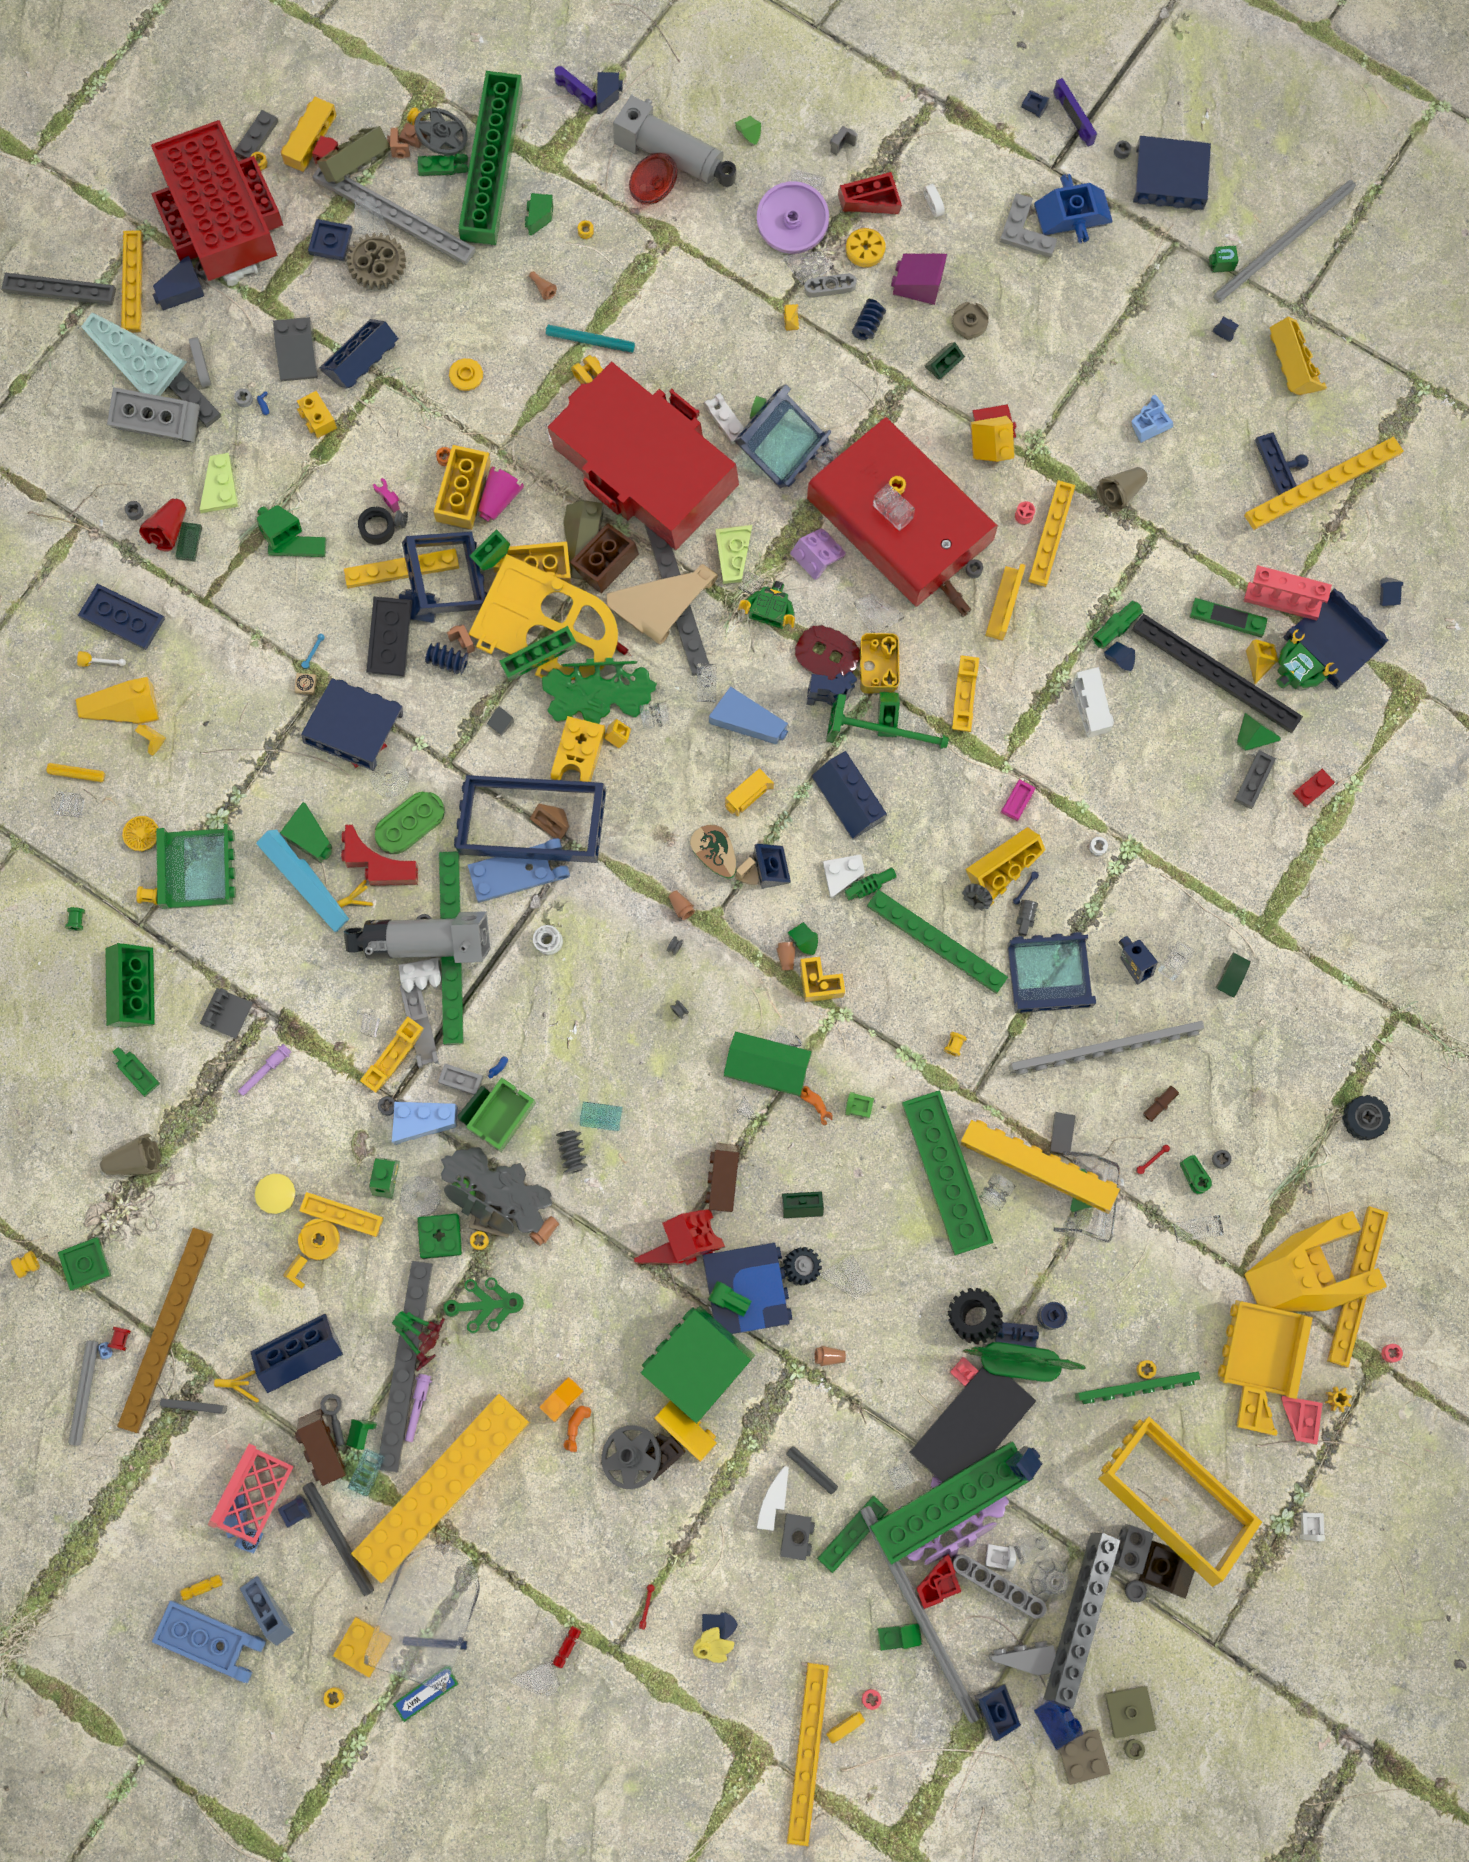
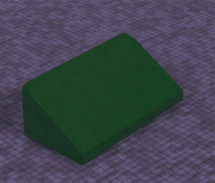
[924,342,965,380]
[457,1086,490,1126]
[782,1191,824,1219]

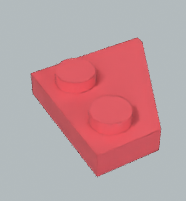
[1281,1396,1323,1445]

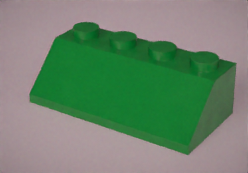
[105,943,155,1028]

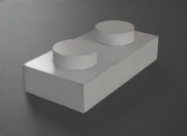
[438,1064,483,1095]

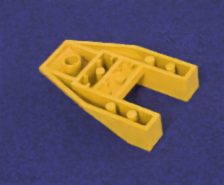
[1244,1211,1387,1312]

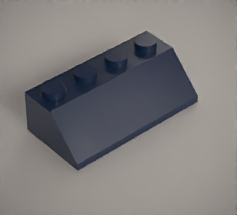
[319,319,399,388]
[812,751,887,840]
[250,1313,343,1393]

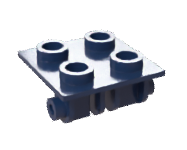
[995,1322,1039,1347]

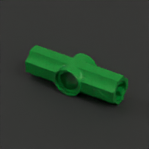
[1092,600,1144,649]

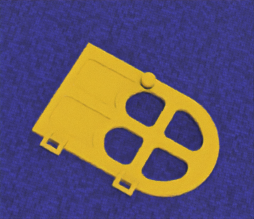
[469,554,618,680]

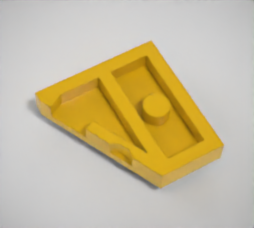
[1236,1386,1277,1436]

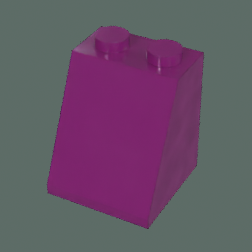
[891,253,947,305]

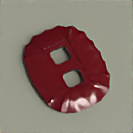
[795,625,860,680]

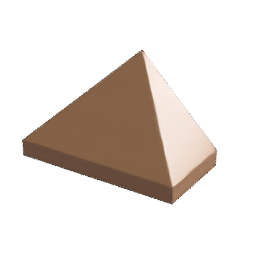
[530,803,569,841]

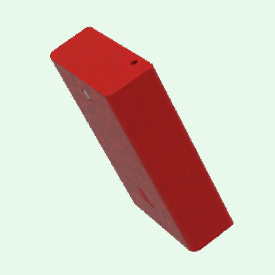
[807,417,998,607]

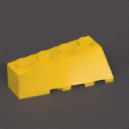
[1269,316,1327,395]
[965,827,1046,906]

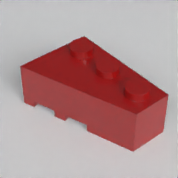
[837,172,902,214]

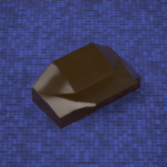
[646,1434,686,1481]

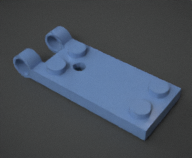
[468,838,570,903]
[152,1600,266,1683]

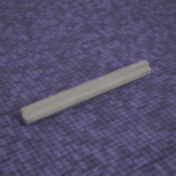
[68,1340,98,1446]

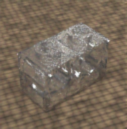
[873,484,915,531]

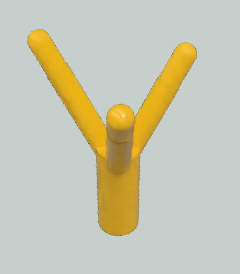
[336,880,373,908]
[214,1370,259,1403]

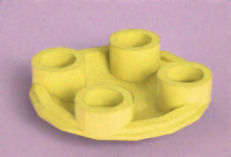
[254,1173,295,1214]

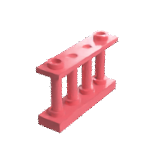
[1243,565,1332,621]

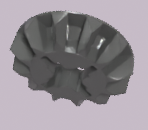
[962,884,993,911]

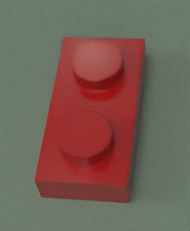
[1292,768,1335,808]

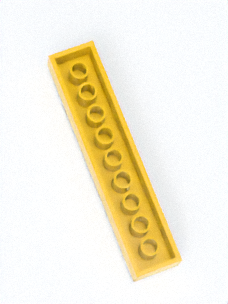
[351,1394,530,1584]

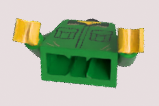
[737,581,795,629]

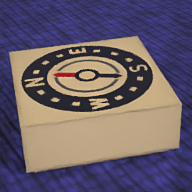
[294,673,317,695]

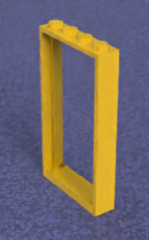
[1098,1416,1262,1587]

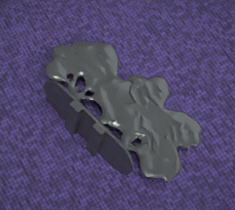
[441,1147,552,1234]

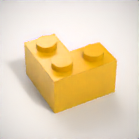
[799,957,845,1002]

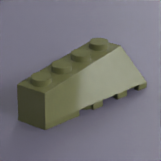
[317,126,390,184]

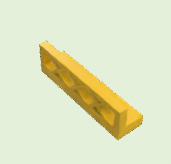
[985,563,1026,641]

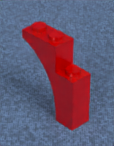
[341,824,418,886]

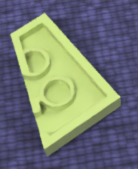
[715,525,752,584]

